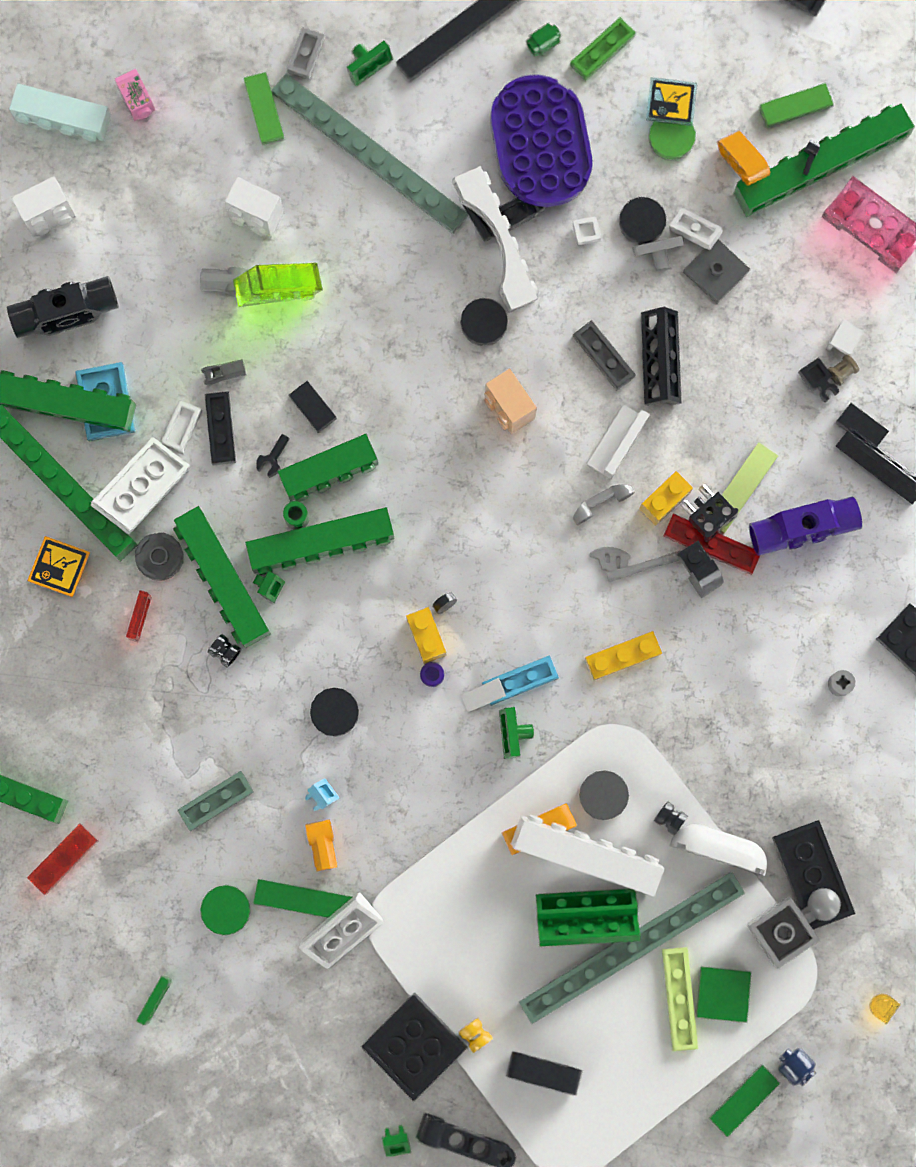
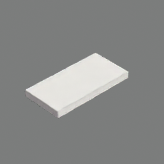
[91,437,190,535]

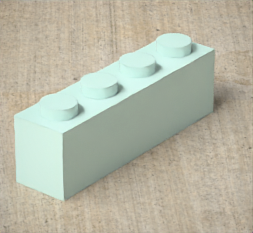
[9,83,111,142]

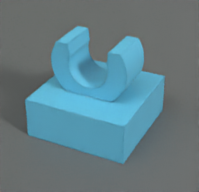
[305,778,339,811]

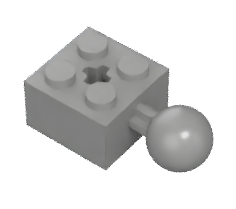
[746,888,840,968]

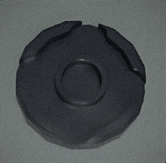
[619,197,666,244]
[461,298,508,345]
[310,687,359,737]

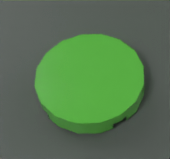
[649,119,696,160]

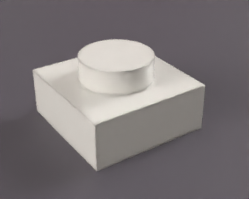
[572,216,601,246]

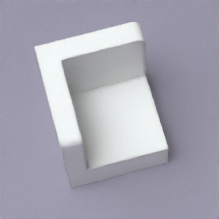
[826,319,864,355]

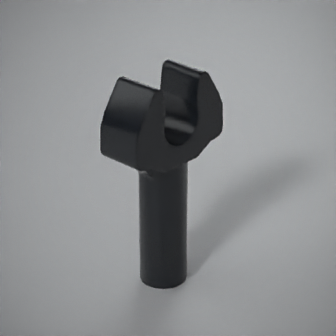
[256,434,290,478]

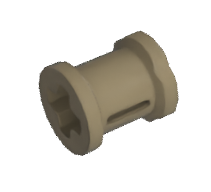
[828,355,859,386]

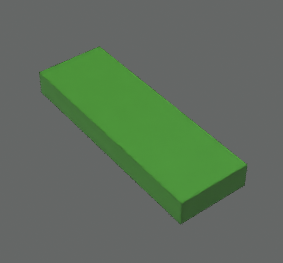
[570,17,636,81]
[244,72,284,145]
[759,83,834,128]

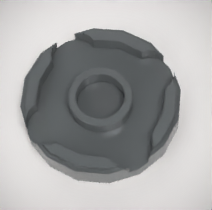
[135,532,184,581]
[579,770,629,820]

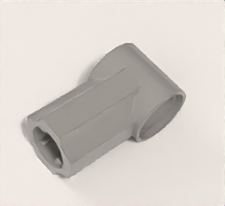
[200,267,249,296]

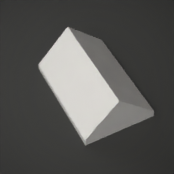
[299,892,384,969]

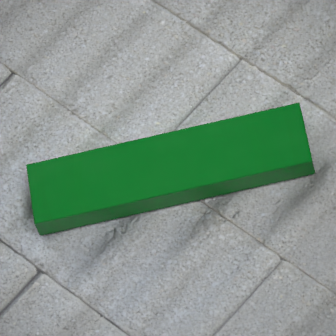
[253,879,353,918]

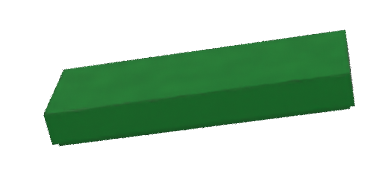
[709,1064,781,1137]

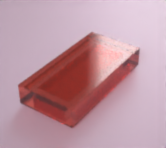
[126,590,152,642]

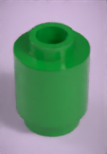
[525,23,561,56]

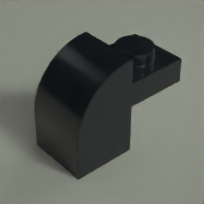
[677,541,724,598]

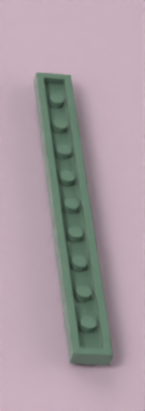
[272,73,468,233]
[519,872,745,1024]

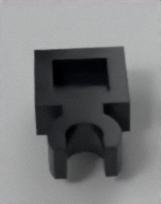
[798,357,839,403]

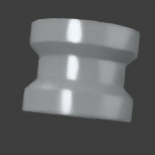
[828,670,856,696]

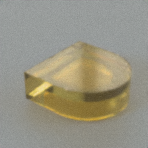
[869,994,901,1025]

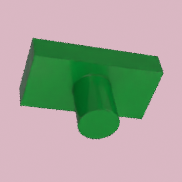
[347,41,394,86]
[499,707,534,759]

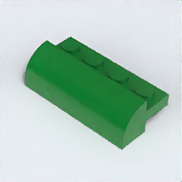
[536,888,640,947]

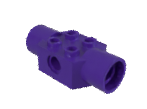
[749,496,862,556]

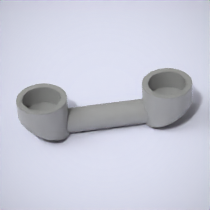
[573,484,635,525]

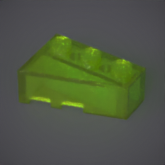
[233,263,323,307]

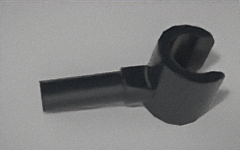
[802,140,820,176]

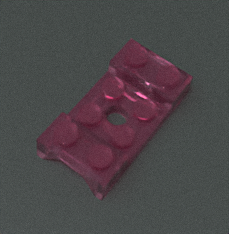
[821,176,916,274]

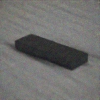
[205,391,236,465]

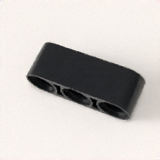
[506,1051,583,1095]

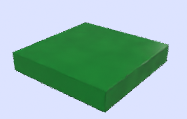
[696,966,751,1023]

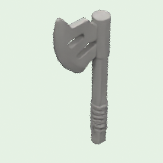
[589,547,682,582]

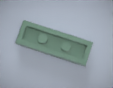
[177,771,254,831]

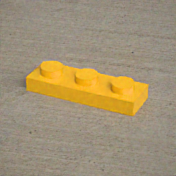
[585,631,662,680]

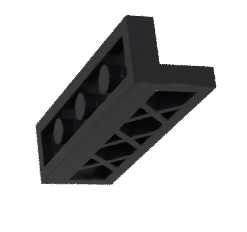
[641,306,682,406]
[836,426,916,504]

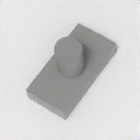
[633,236,684,270]

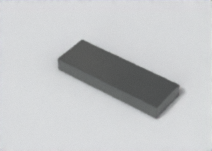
[573,320,636,391]

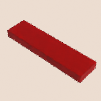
[663,514,760,575]

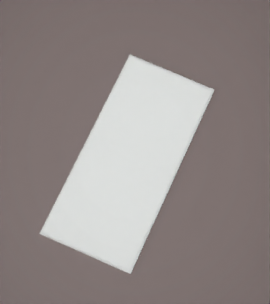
[461,678,506,712]

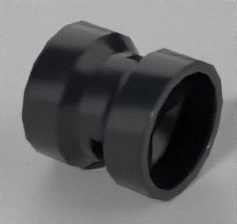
[207,634,242,668]
[654,801,688,836]

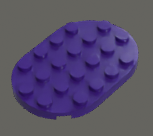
[490,75,593,207]

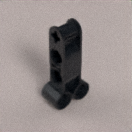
[416,1113,516,1167]

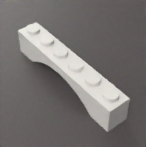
[452,166,538,313]

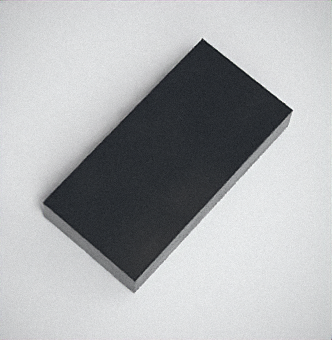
[289,381,337,433]
[835,403,889,446]

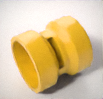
[458,1018,493,1053]

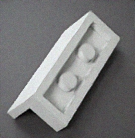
[587,405,650,479]

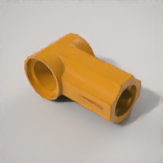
[305,819,338,871]

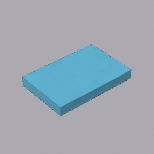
[75,362,135,441]

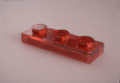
[27,824,99,895]

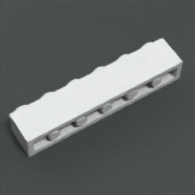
[511,815,665,896]

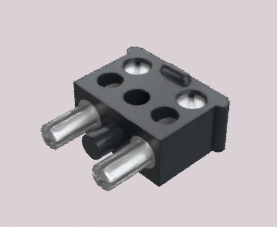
[681,484,738,542]

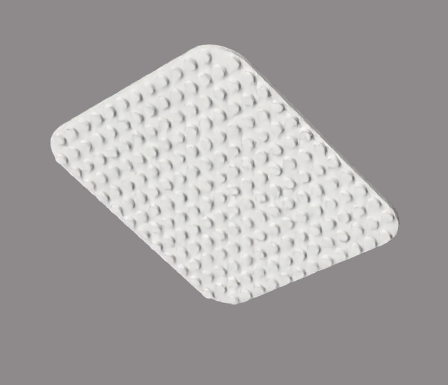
[370,724,817,1167]

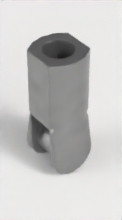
[201,359,247,385]

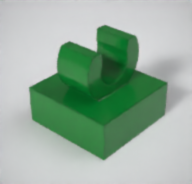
[253,571,285,603]
[382,1125,411,1158]

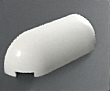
[670,824,767,876]

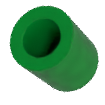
[283,501,309,530]

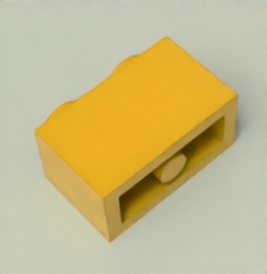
[639,471,693,526]
[406,607,447,664]

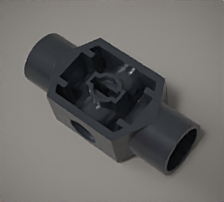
[7,276,119,338]

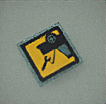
[646,77,697,126]

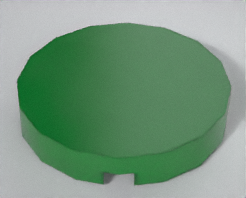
[200,885,251,935]

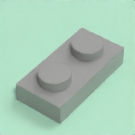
[287,27,325,80]

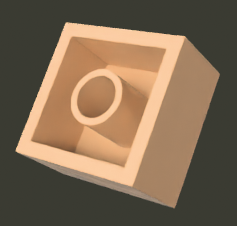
[484,368,537,434]

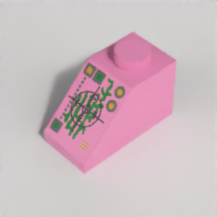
[115,68,155,121]

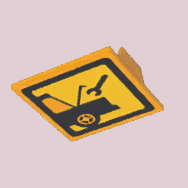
[27,536,90,597]

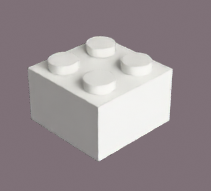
[11,176,75,237]
[224,177,284,237]

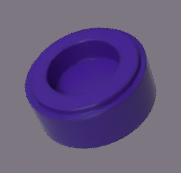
[420,662,444,687]

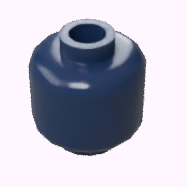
[778,1048,816,1086]

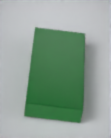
[136,975,172,1025]

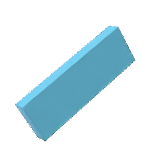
[482,655,559,706]

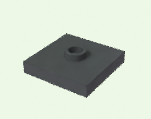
[683,239,750,303]

